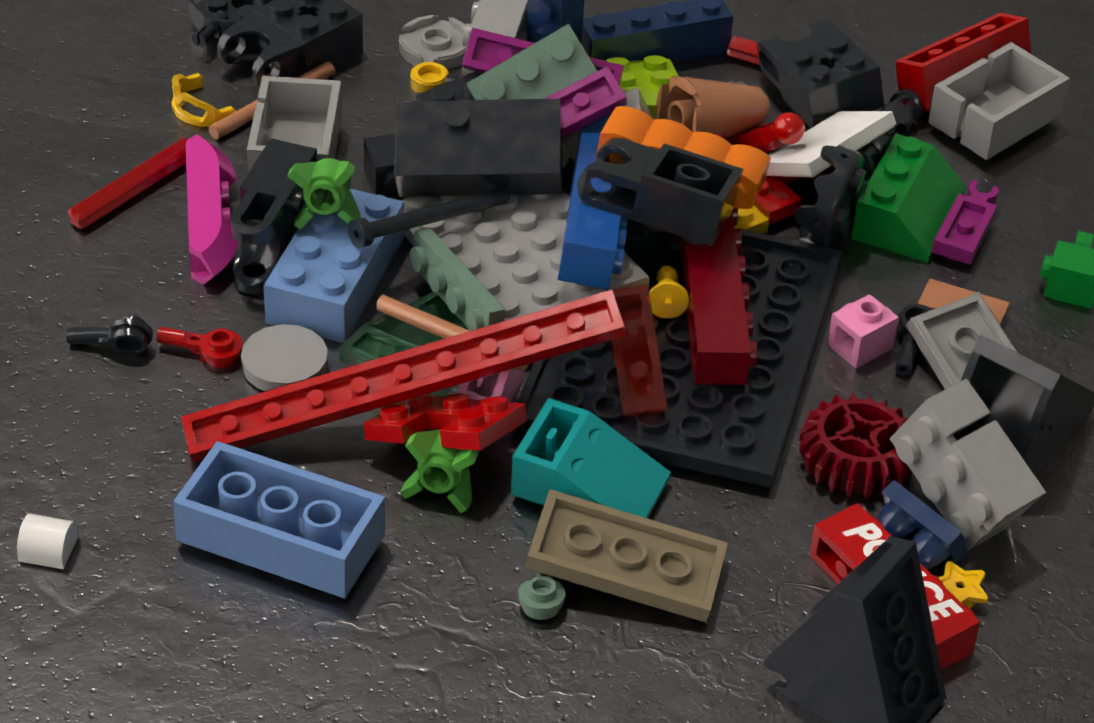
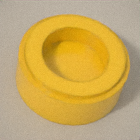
[410,62,448,94]

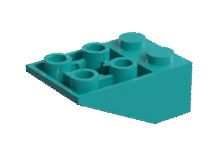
[511,398,671,518]

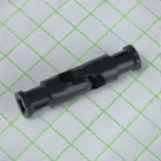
[857,89,924,180]

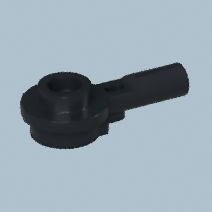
[895,304,931,376]
[66,316,153,354]

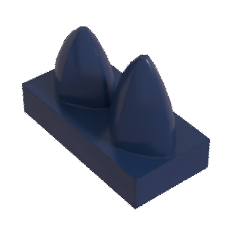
[877,480,968,570]

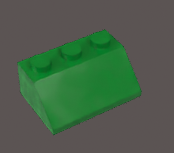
[851,134,966,263]

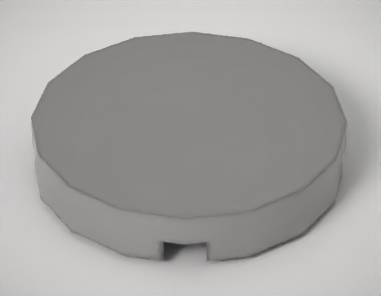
[399,15,467,69]
[241,324,328,391]

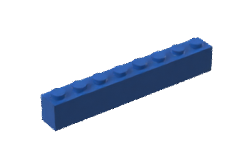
[557,113,628,290]

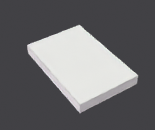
[767,111,896,178]

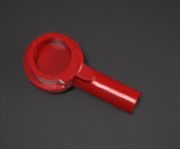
[157,326,243,368]

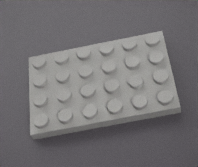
[402,190,650,321]

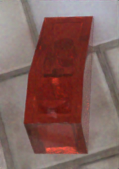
[604,284,668,417]

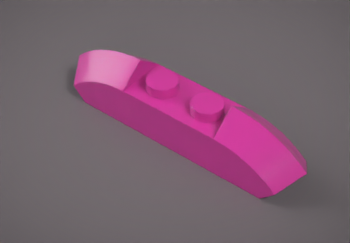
[186,134,239,285]

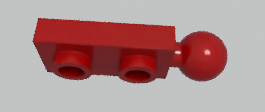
[726,112,805,152]

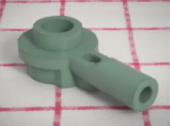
[518,572,565,620]

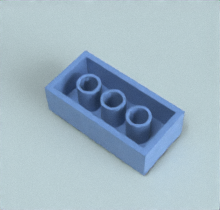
[264,189,404,343]
[173,441,385,599]

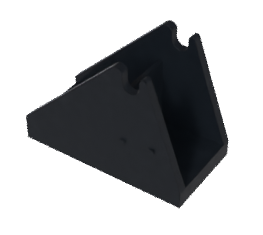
[953,335,1094,477]
[763,536,947,723]

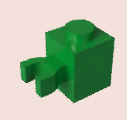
[1039,231,1094,309]

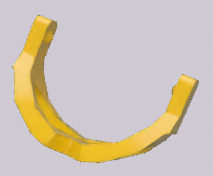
[172,73,236,127]

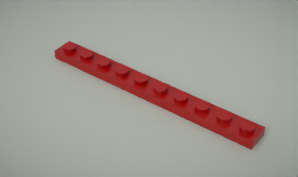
[181,290,626,463]

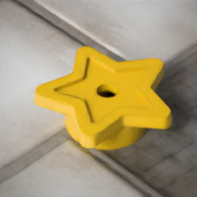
[938,561,988,608]

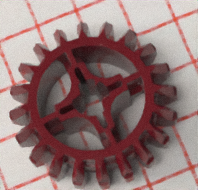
[799,393,913,500]

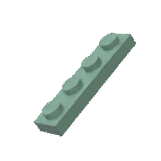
[410,227,505,331]

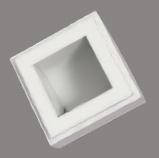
[17,513,79,569]

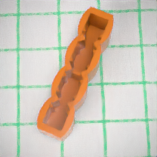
[596,106,771,209]

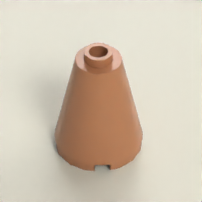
[656,76,770,140]

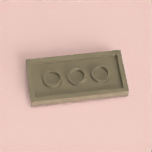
[524,489,728,623]

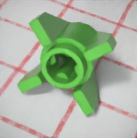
[287,158,361,230]
[399,430,479,514]

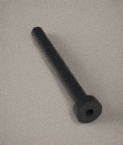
[348,188,511,249]

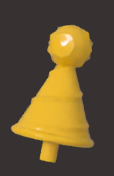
[647,266,689,319]

